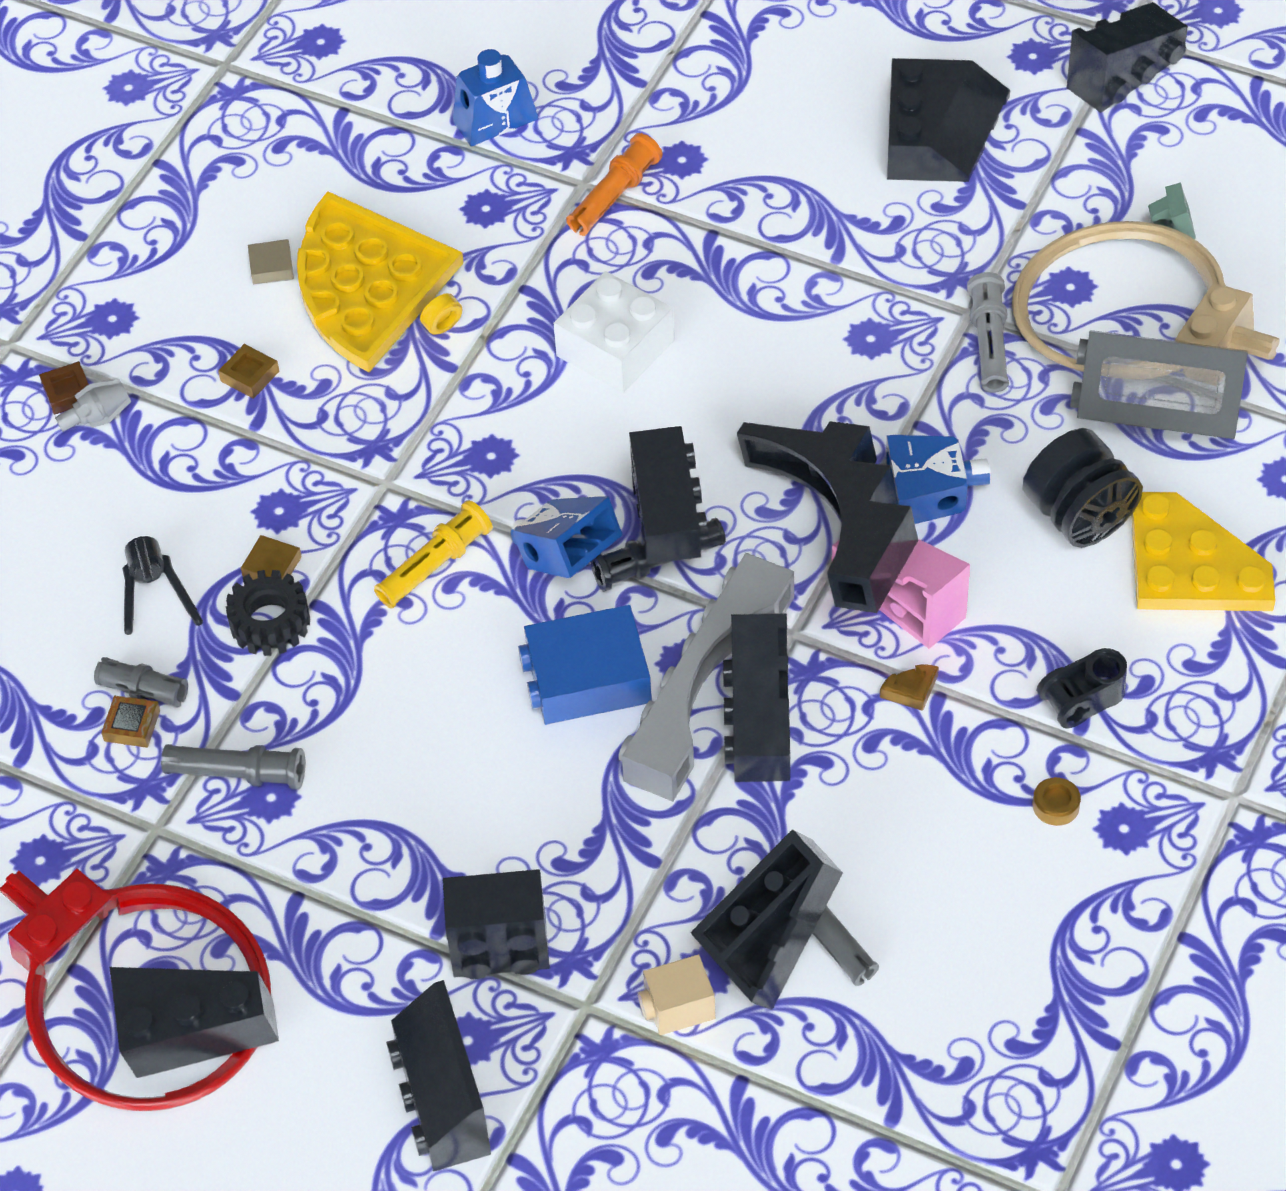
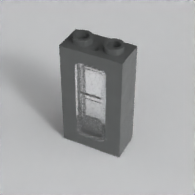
[1070,330,1248,439]

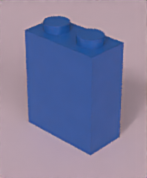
[518,605,652,725]

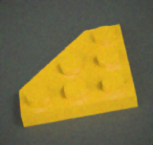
[1131,492,1276,611]

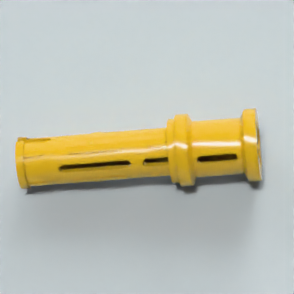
[374,500,493,609]

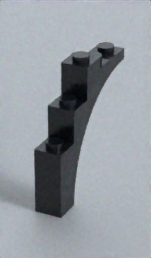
[737,421,918,613]

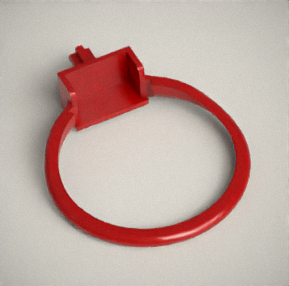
[0,868,271,1111]

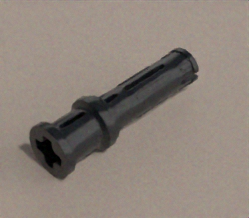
[590,517,726,592]

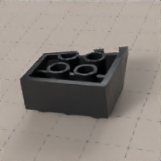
[887,58,1011,182]

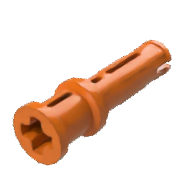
[566,133,663,236]

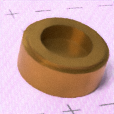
[1033,777,1081,826]

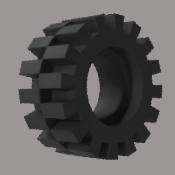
[225,570,310,656]

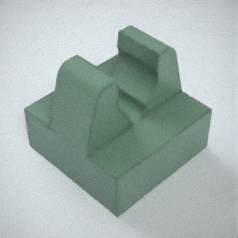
[1148,182,1196,239]

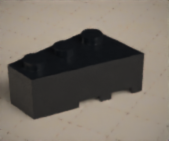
[1066,2,1188,113]
[629,426,708,564]
[723,613,790,782]
[690,829,843,1010]
[110,967,279,1078]

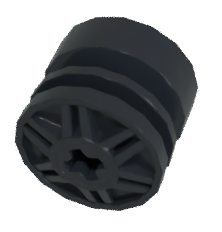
[1022,428,1143,548]

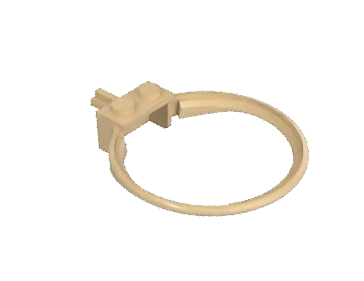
[1012,221,1280,387]

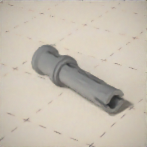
[967,272,1009,393]

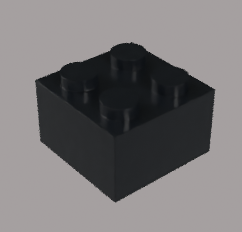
[443,869,550,979]

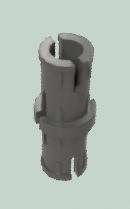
[94,657,188,707]

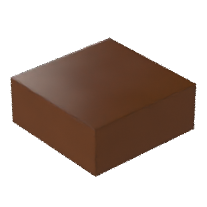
[39,361,89,415]

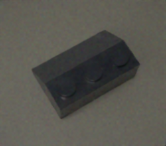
[386,980,491,1172]

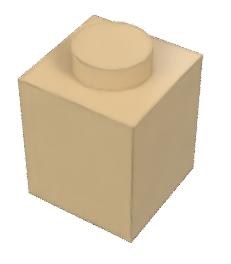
[638,954,716,1036]

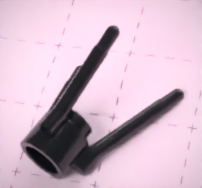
[122,536,203,635]

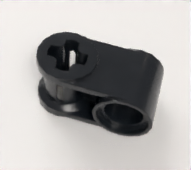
[1036,648,1127,729]

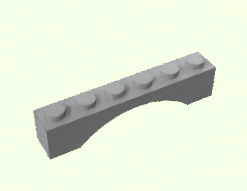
[619,553,794,802]

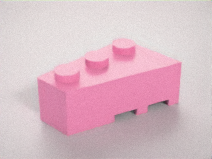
[832,539,970,649]

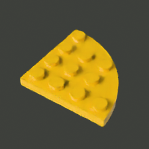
[297,191,464,372]

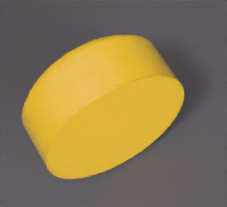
[420,293,463,335]

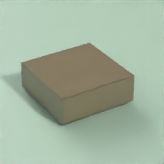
[248,239,294,285]

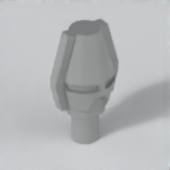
[55,379,131,432]

